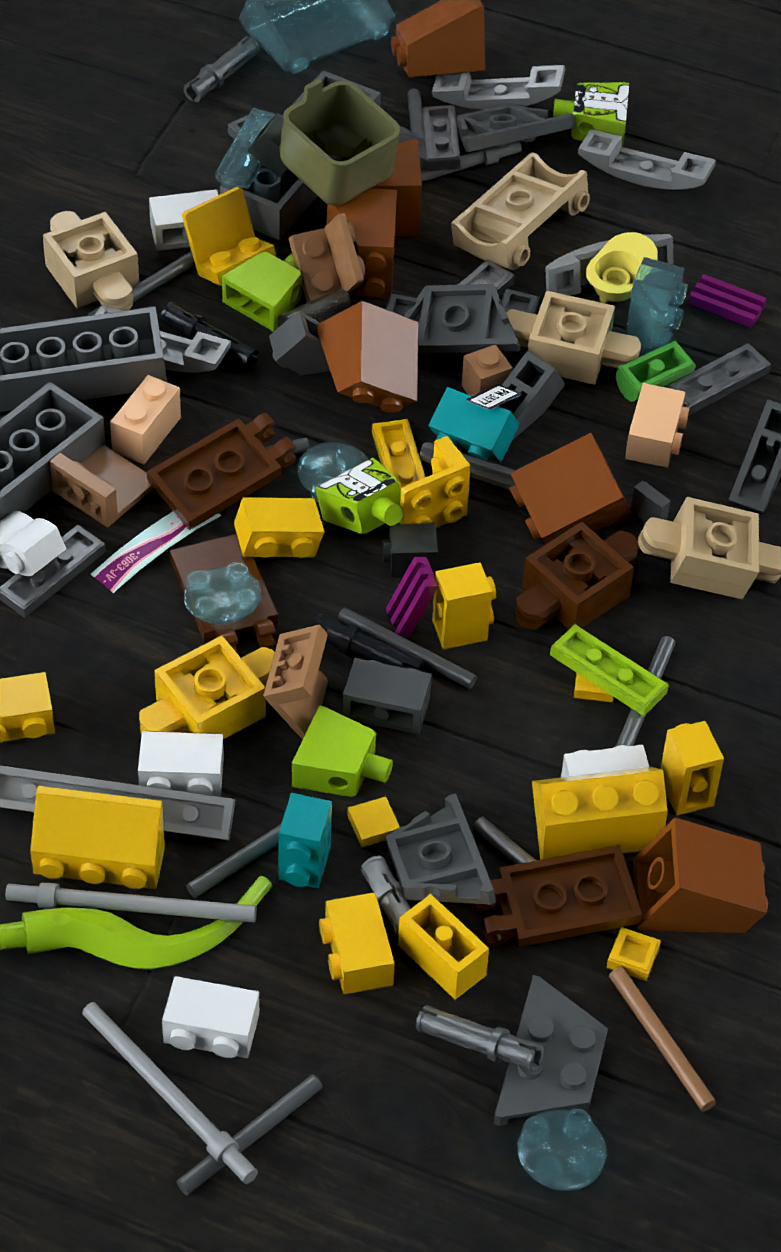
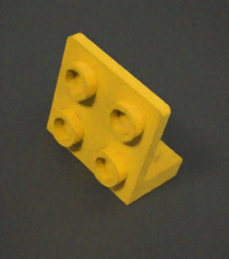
[182,187,277,286]
[400,436,470,528]

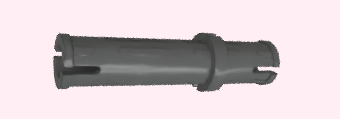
[184,36,259,103]
[416,1005,544,1072]

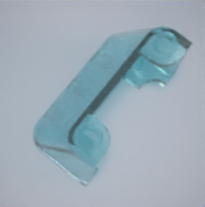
[239,0,396,73]

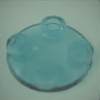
[297,442,368,501]
[184,562,261,624]
[518,1109,606,1191]

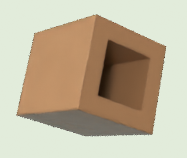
[462,345,513,396]

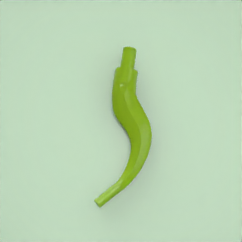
[0,876,272,969]

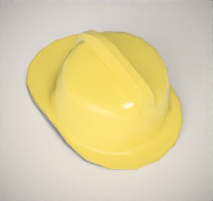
[586,232,658,304]

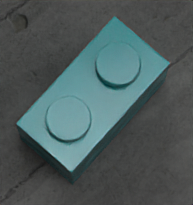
[428,387,520,463]
[278,793,332,889]

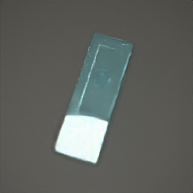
[216,108,283,189]

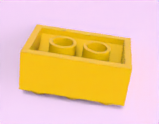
[532,767,667,860]
[30,786,165,889]

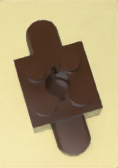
[515,522,639,630]

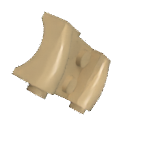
[451,152,590,270]

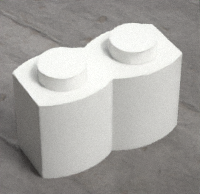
[0,511,66,576]

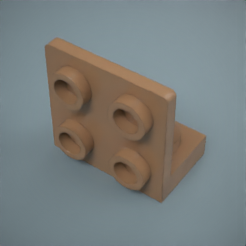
[288,213,365,306]
[50,445,154,527]
[263,625,328,740]

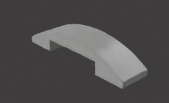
[432,65,565,110]
[578,129,716,190]
[546,234,673,296]
[95,305,231,372]

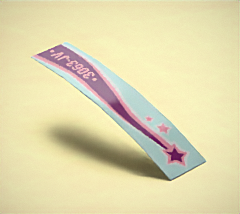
[91,511,222,593]

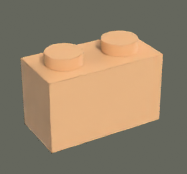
[110,375,181,465]
[625,383,690,468]

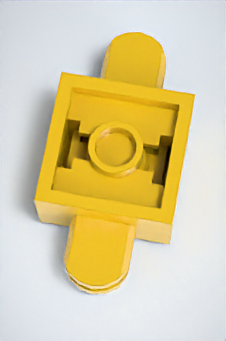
[139,635,275,739]

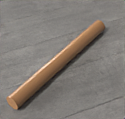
[609,967,716,1112]

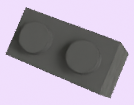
[342,658,432,734]

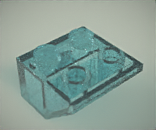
[627,257,688,355]

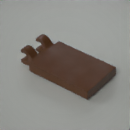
[147,412,297,530]
[170,534,278,655]
[475,845,642,947]

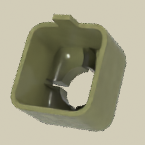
[280,78,400,206]

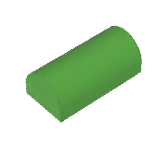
[616,340,696,402]

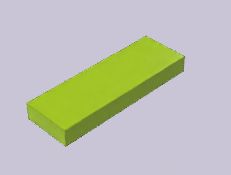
[550,624,669,716]

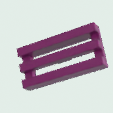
[688,274,767,328]
[386,557,438,638]

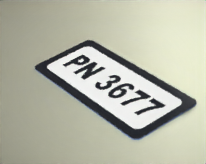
[466,384,521,410]

